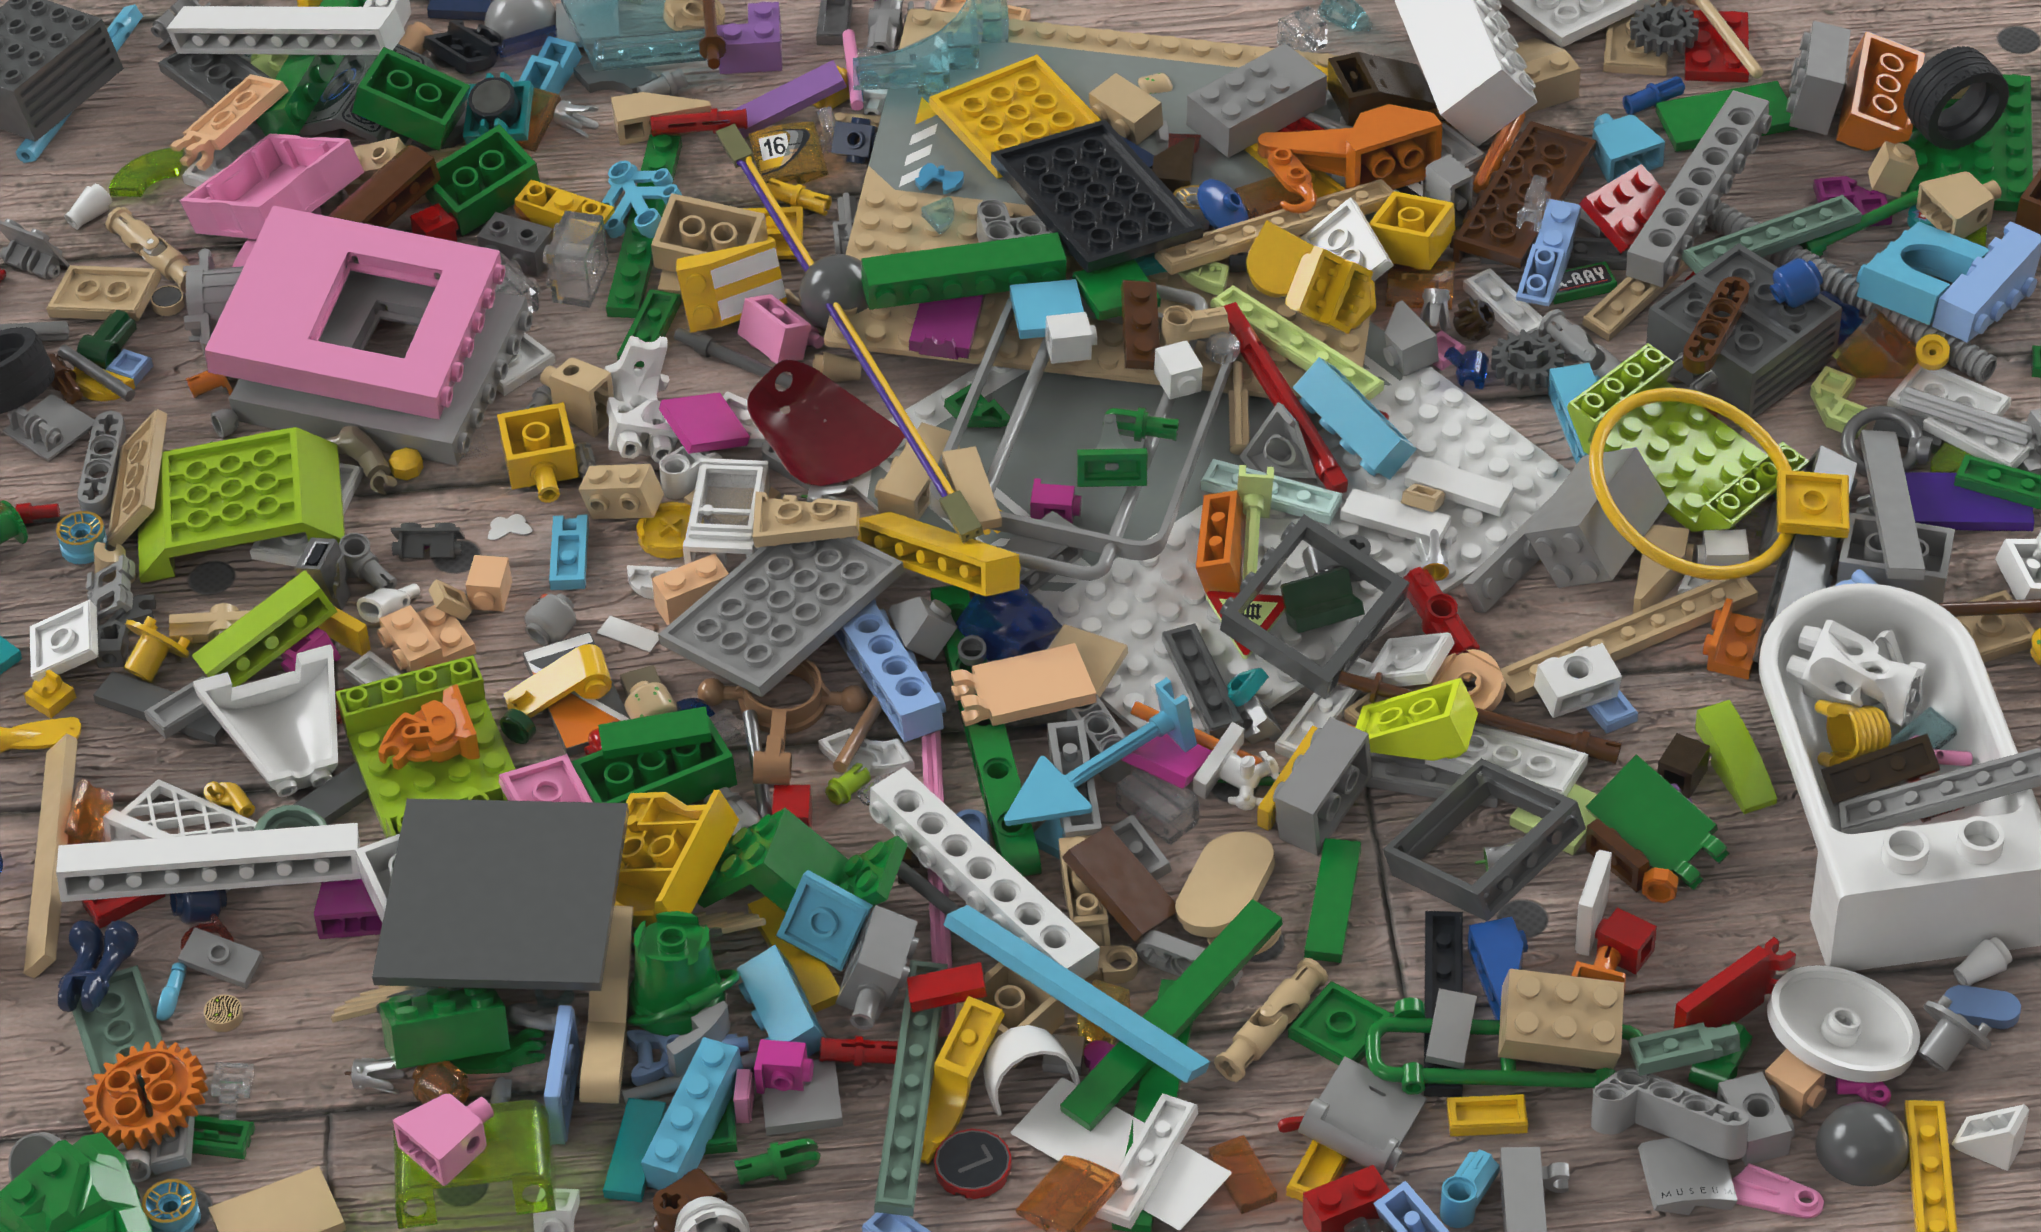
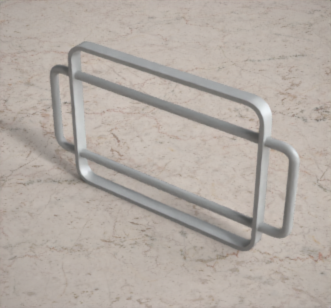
[929,275,1236,581]

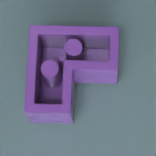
[717,2,782,74]

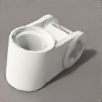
[659,446,723,499]

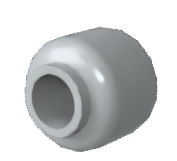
[524,594,577,646]

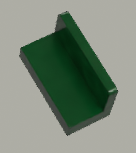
[1280,567,1365,633]

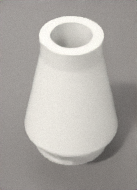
[64,183,113,230]
[1953,937,2012,986]

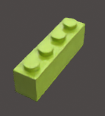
[191,570,338,687]

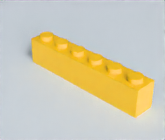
[857,511,1021,596]

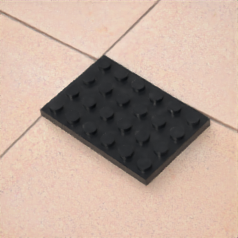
[991,120,1204,273]

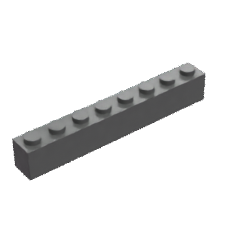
[1752,445,1858,663]

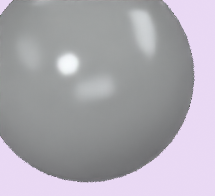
[485,0,556,49]

